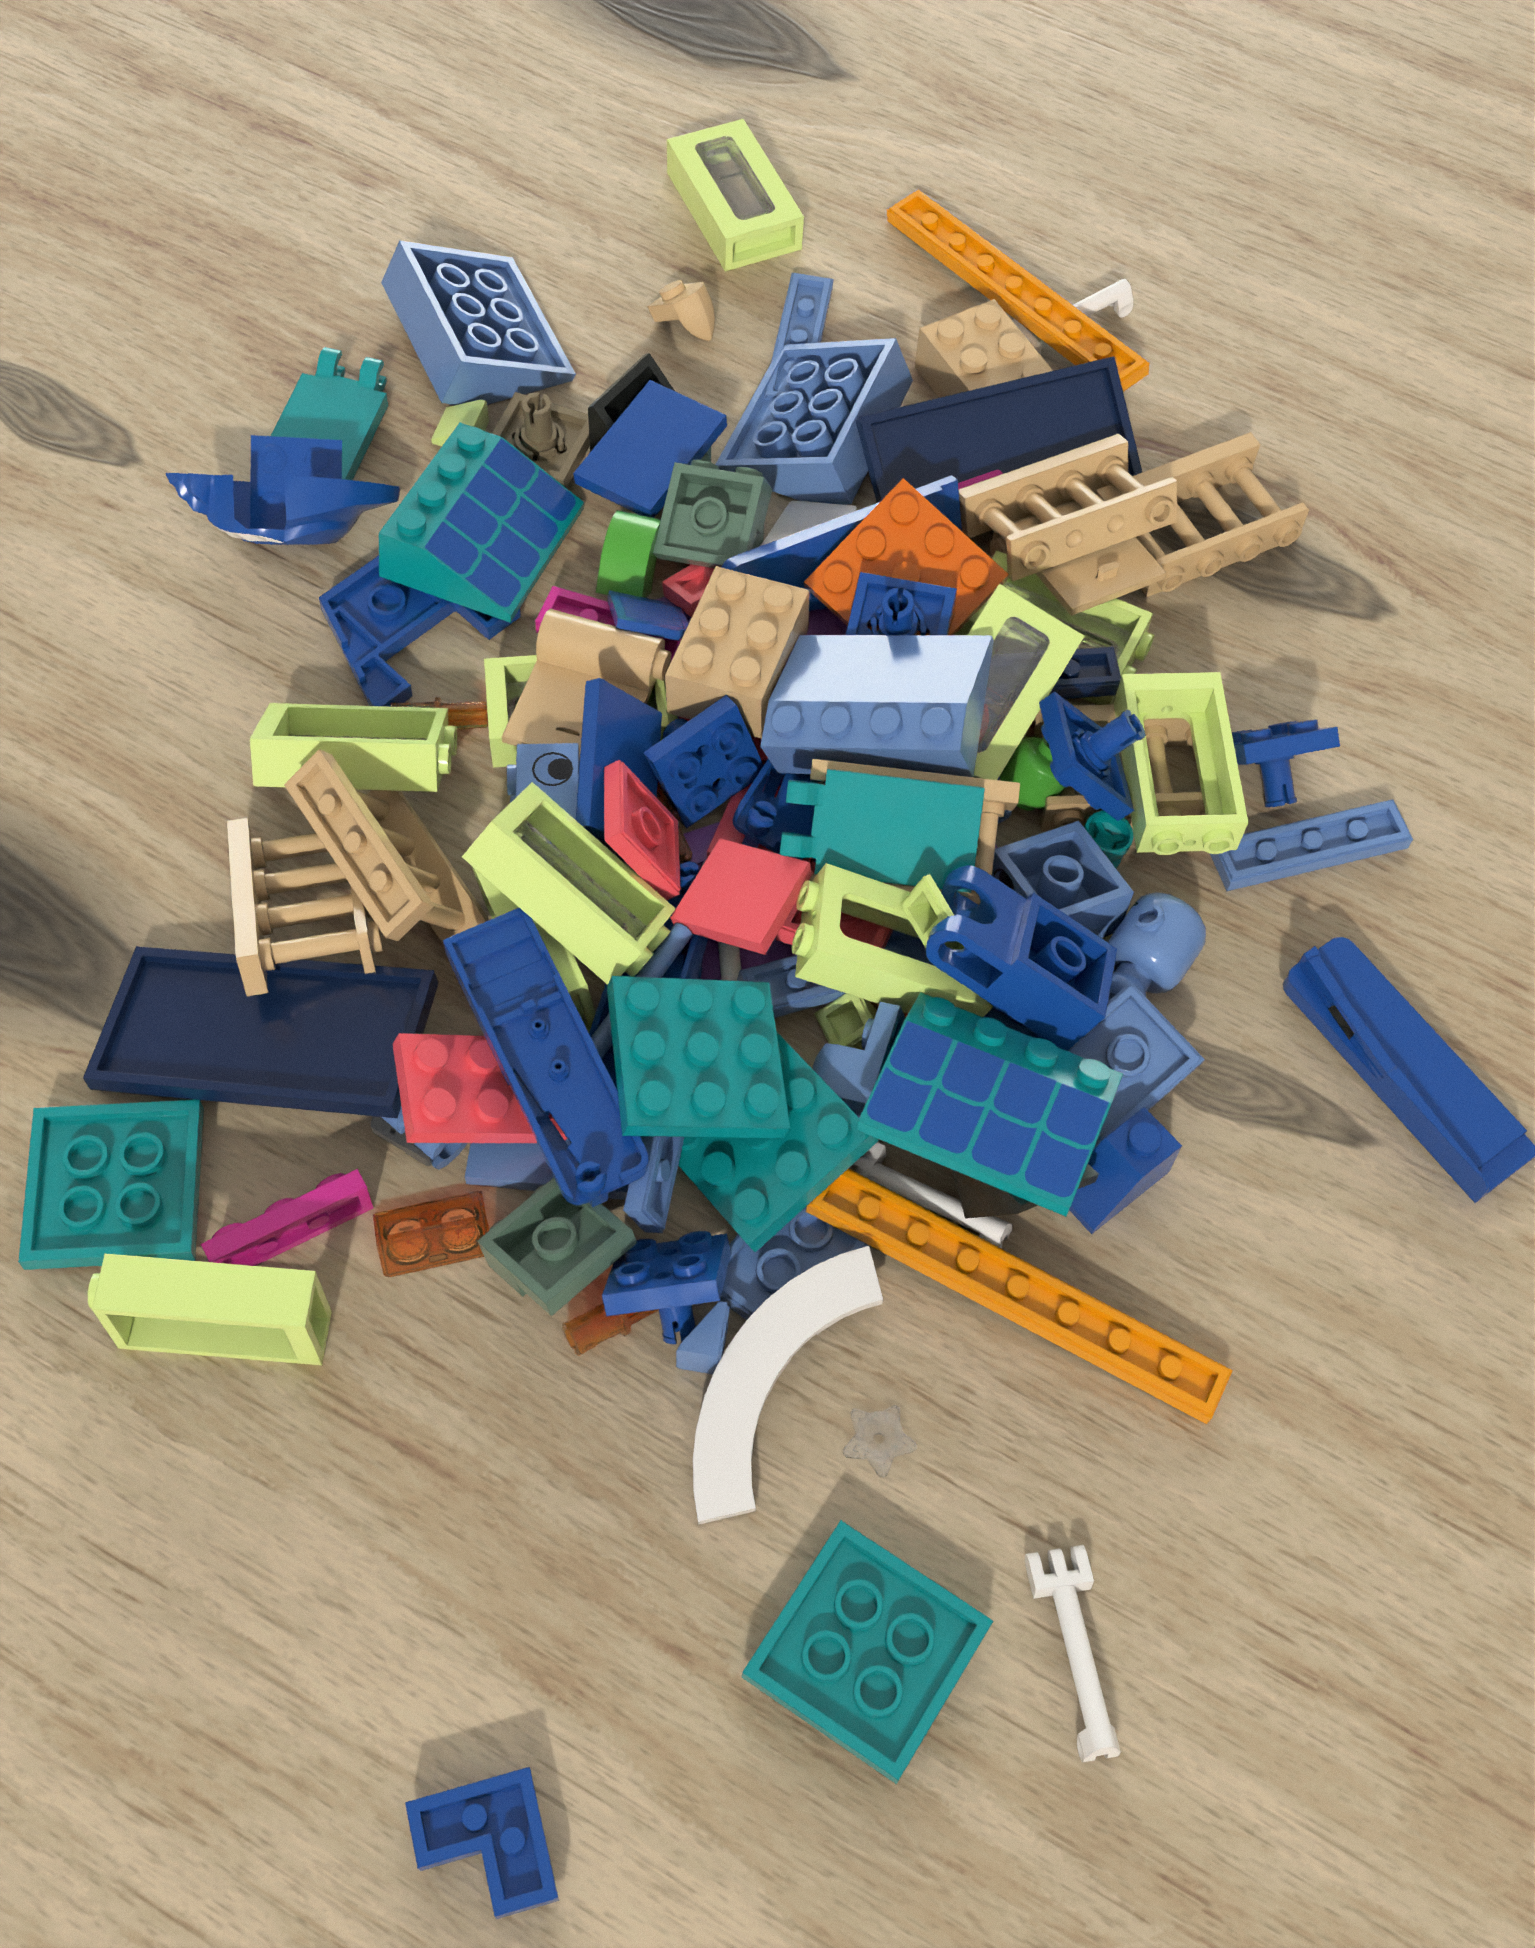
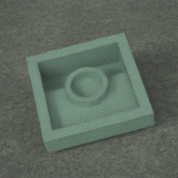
[653,460,772,569]
[477,1178,637,1316]

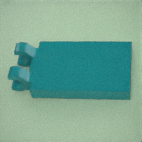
[271,347,389,480]
[780,769,985,893]

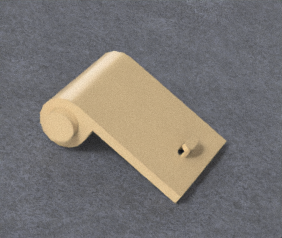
[990,500,1167,616]
[502,609,671,757]

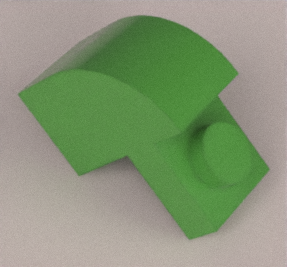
[595,510,661,598]

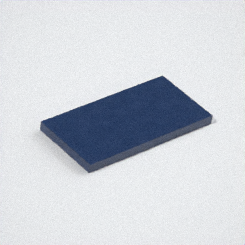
[855,356,1143,503]
[83,946,439,1118]

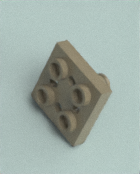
[492,392,590,488]

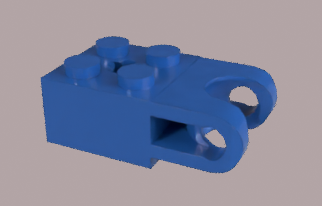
[926,865,1117,1051]

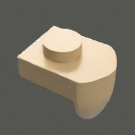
[647,280,715,341]

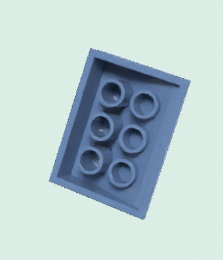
[381,240,576,405]
[715,338,913,505]
[760,635,994,777]

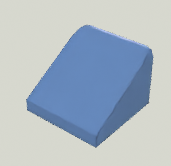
[676,1301,730,1374]

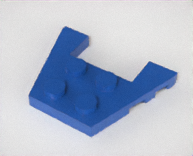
[319,555,521,707]

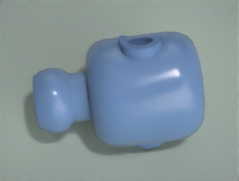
[1108,892,1206,1001]

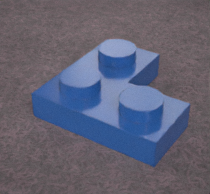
[405,1767,559,1919]

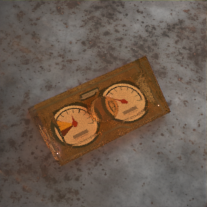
[373,1191,489,1277]

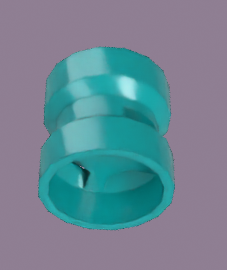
[1083,811,1134,869]

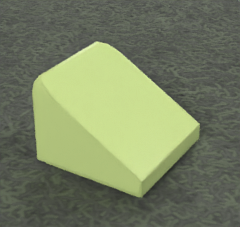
[431,400,489,446]
[901,874,954,948]
[814,993,878,1049]

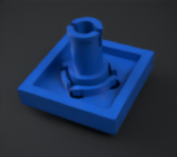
[846,572,957,635]
[1039,692,1146,821]
[643,695,764,828]
[1232,719,1340,807]
[602,1231,731,1344]

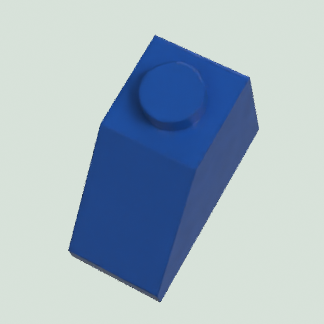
[1069,1107,1182,1234]

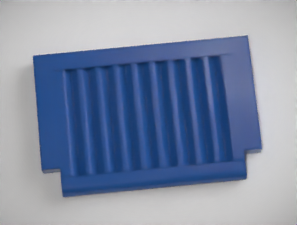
[607,590,689,641]

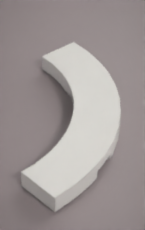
[693,1246,883,1525]

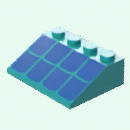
[379,422,584,623]
[855,992,1123,1217]

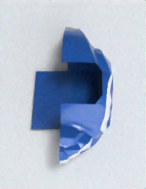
[165,435,401,545]

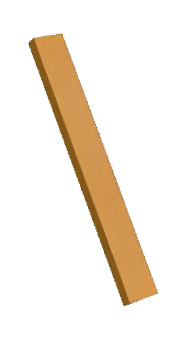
[887,189,1150,392]
[805,1168,1233,1424]

